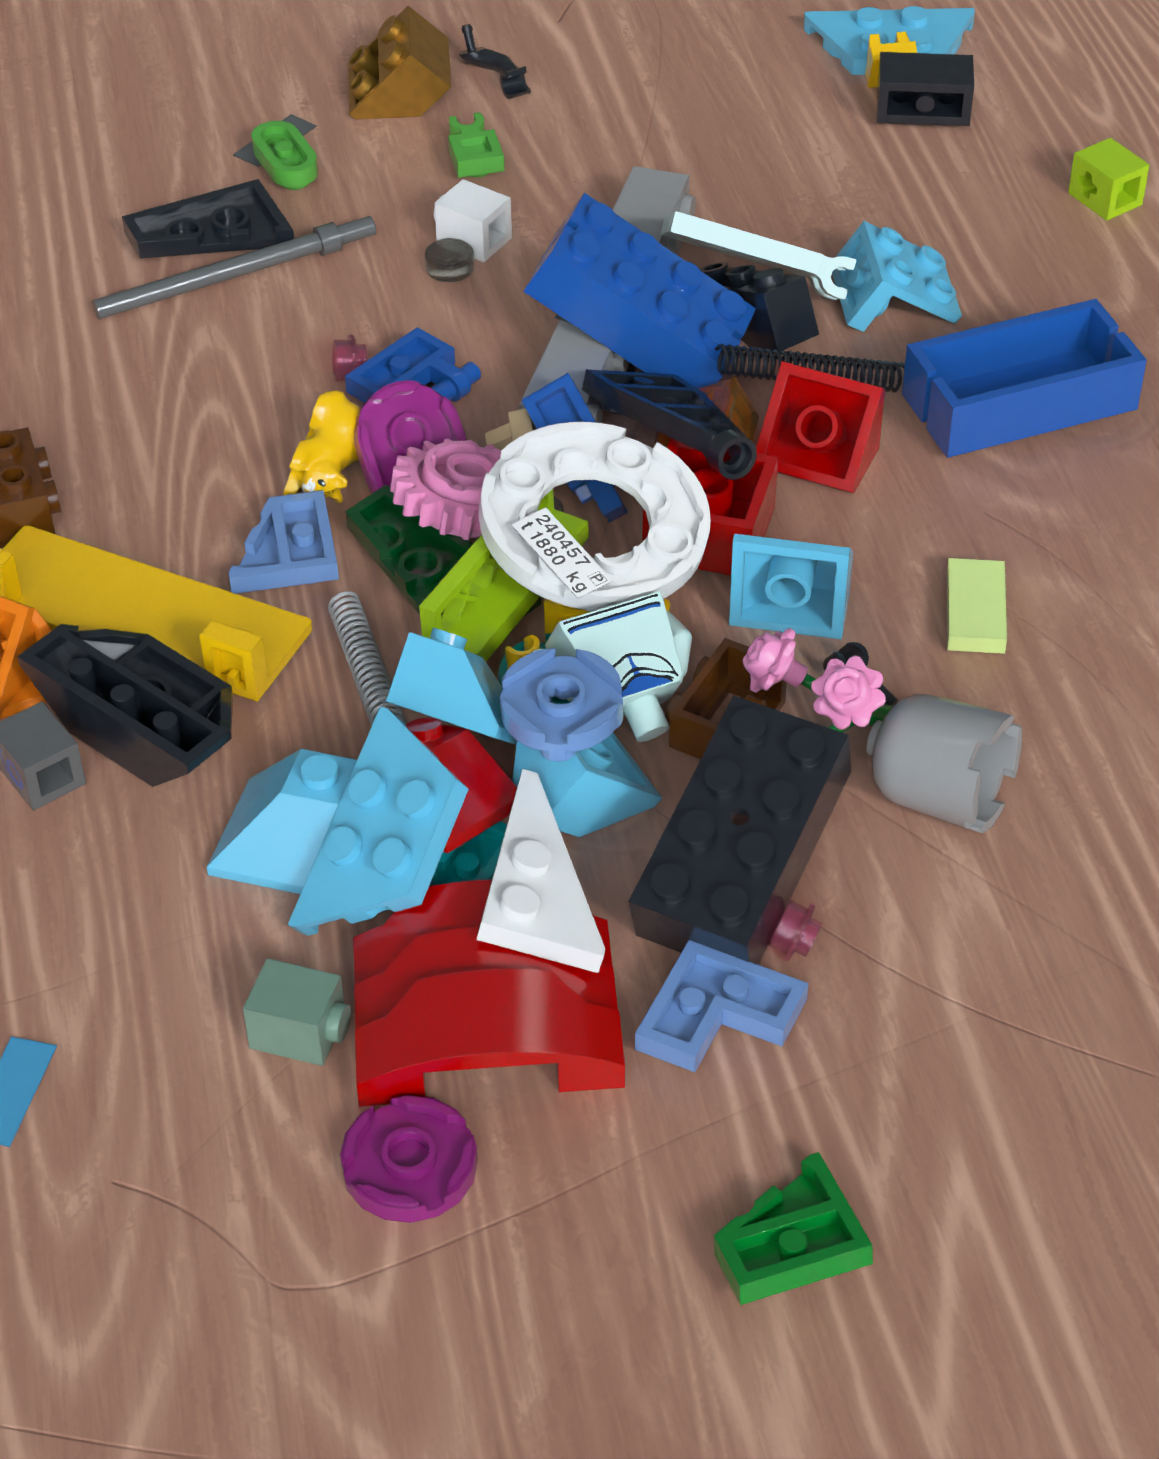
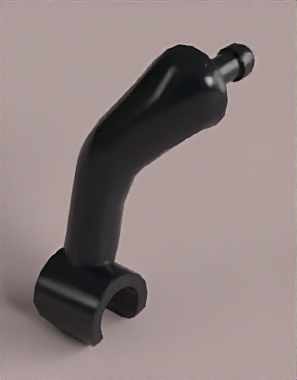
[459,24,531,99]

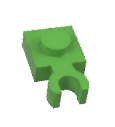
[448,112,504,178]

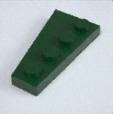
[345,485,541,616]

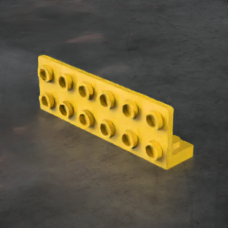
[0,525,313,702]

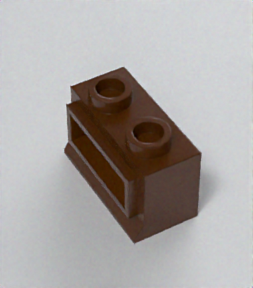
[665,638,787,759]

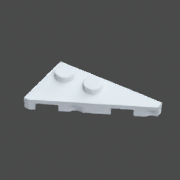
[476,769,605,973]

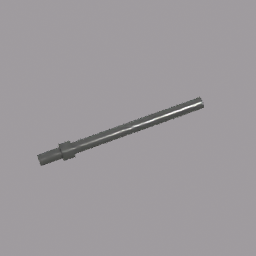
[92,216,376,319]

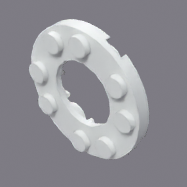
[479,422,711,612]

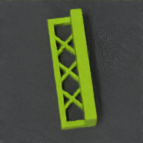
[419,489,589,661]

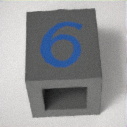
[0,701,86,811]

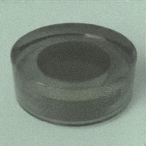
[425,238,474,282]

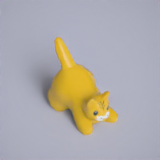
[283,390,361,503]

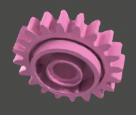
[390,439,501,540]

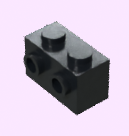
[877,52,974,126]

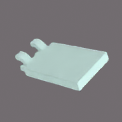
[660,211,856,300]

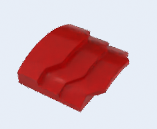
[353,879,625,1107]

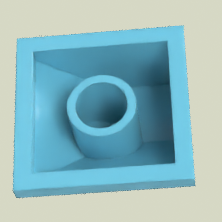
[729,534,854,639]
[386,628,517,745]
[512,700,662,837]
[207,749,357,894]

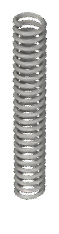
[328,591,406,726]

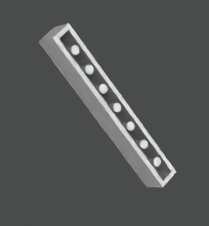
[519,166,696,430]

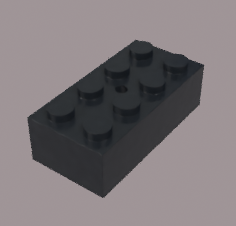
[628,695,851,965]

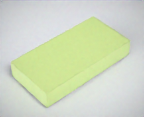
[947,558,1007,654]

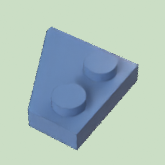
[228,490,339,594]

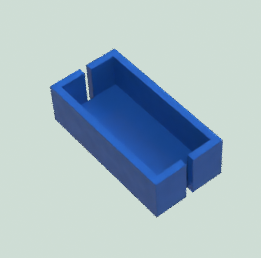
[523,193,756,395]
[902,298,1147,458]

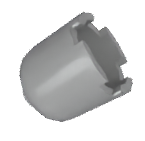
[867,694,1022,833]

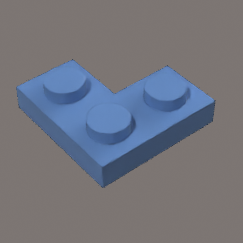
[635,940,809,1072]

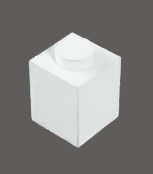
[433,179,512,262]

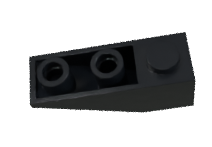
[700,262,819,351]

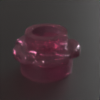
[332,334,367,381]
[768,900,822,961]

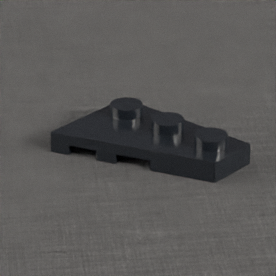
[122,179,294,259]

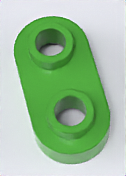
[251,121,318,190]

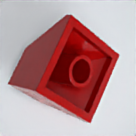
[405,718,517,853]

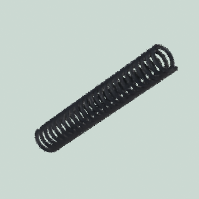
[714,343,905,393]

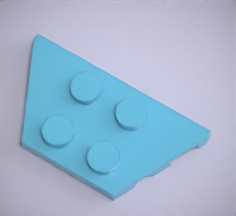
[804,6,975,75]
[288,707,469,936]

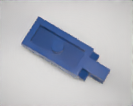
[522,373,628,522]

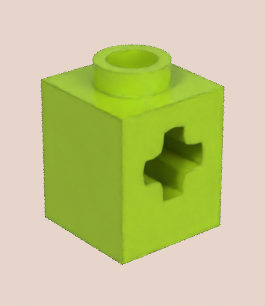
[1068,137,1150,221]

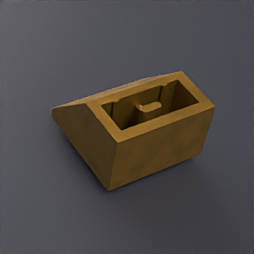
[348,5,451,120]

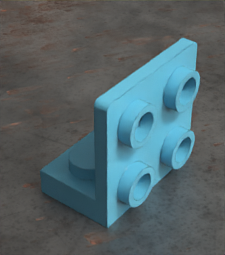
[832,221,962,332]

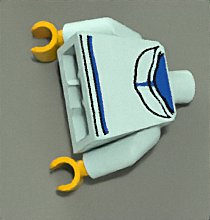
[505,591,692,742]

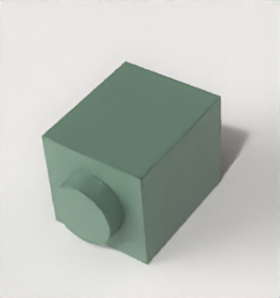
[243,958,351,1066]

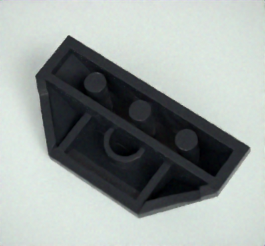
[17,624,233,787]

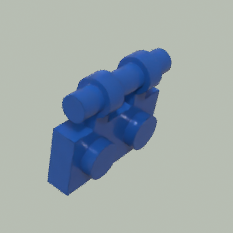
[345,327,481,403]

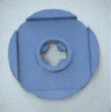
[500,648,623,762]

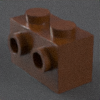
[0,427,61,548]

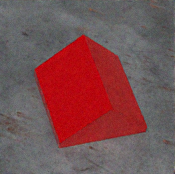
[756,361,885,494]

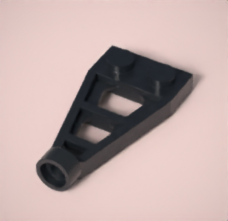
[582,369,757,480]

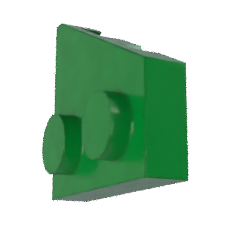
[714,1152,873,1305]

